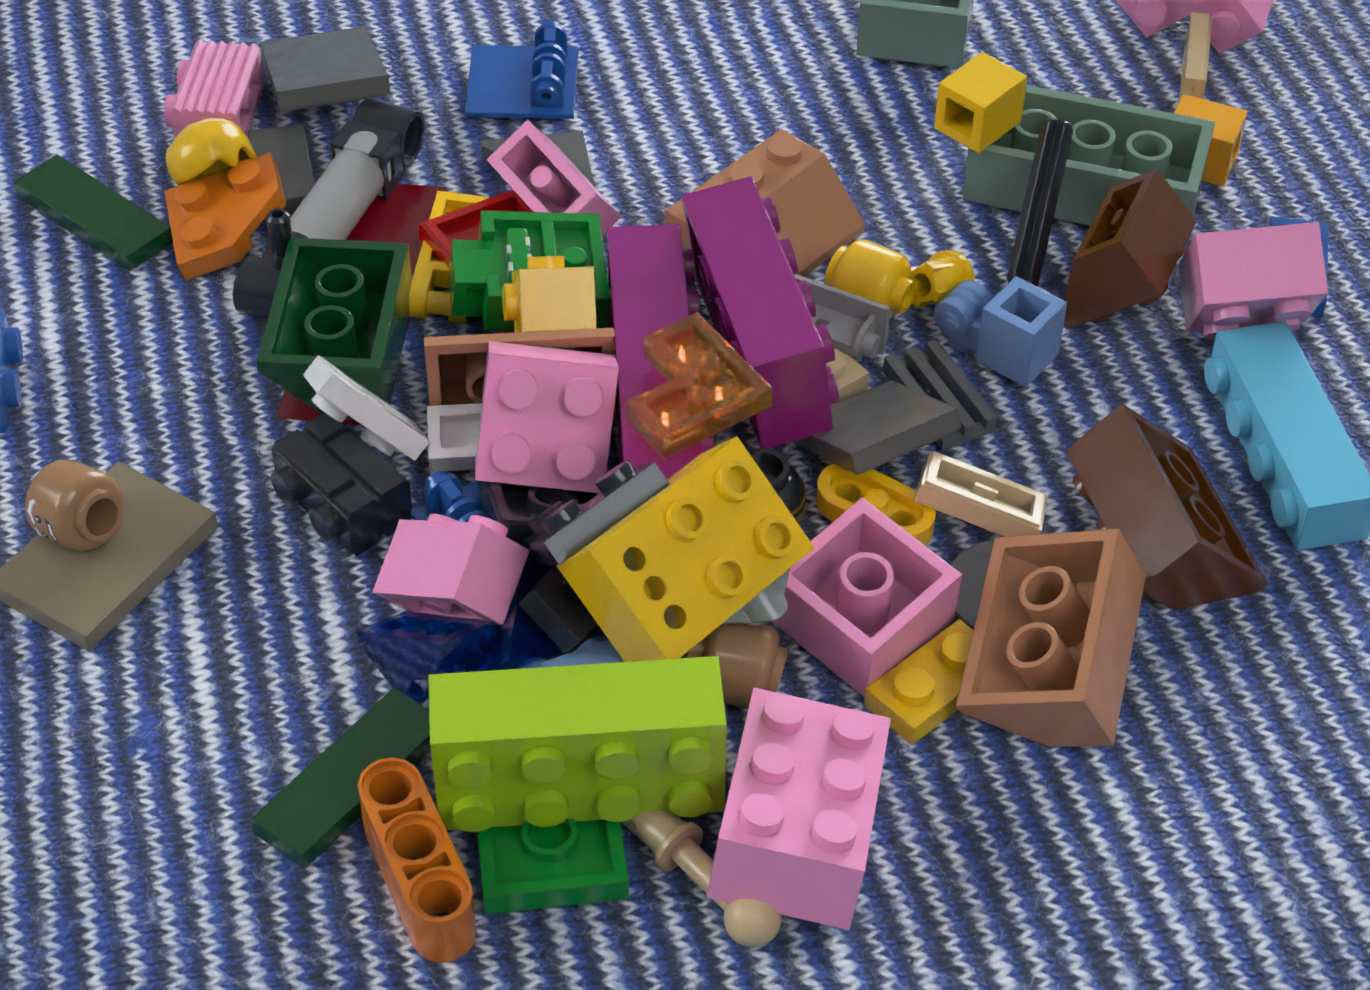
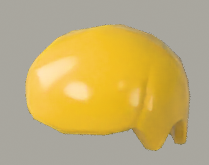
[166,117,258,186]

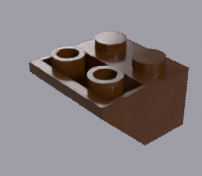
[1064,169,1196,329]

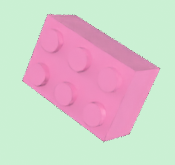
[706,687,891,930]

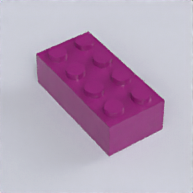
[681,176,840,449]

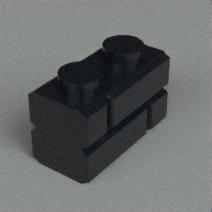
[271,413,413,556]

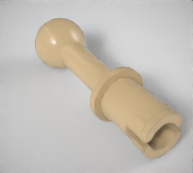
[621,810,782,947]

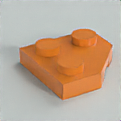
[164,152,287,281]

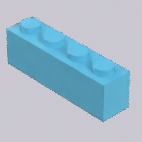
[1204,321,1370,551]

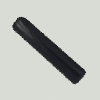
[1007,118,1073,287]

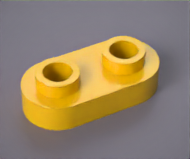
[816,464,936,546]

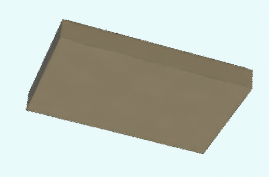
[0,461,218,651]

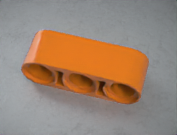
[358,757,476,963]

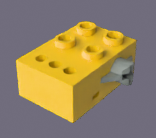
[556,436,815,662]

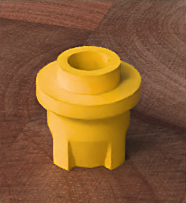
[909,250,975,307]

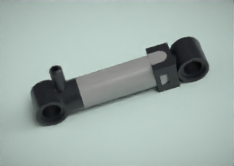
[233,98,425,320]

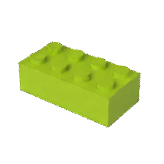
[429,656,727,832]

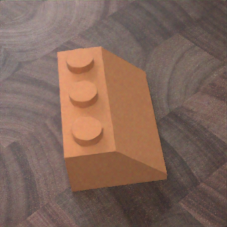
[665,129,865,282]
[424,328,616,425]
[956,529,1146,747]

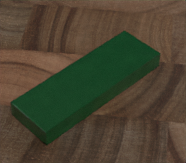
[13,154,173,271]
[250,687,431,870]

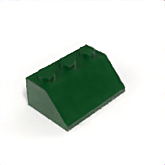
[256,237,412,420]

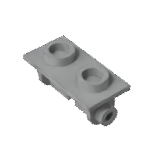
[794,274,891,360]

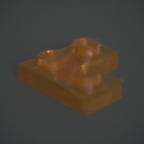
[626,312,773,460]

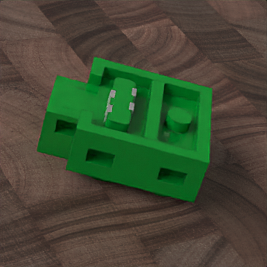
[448,211,610,331]

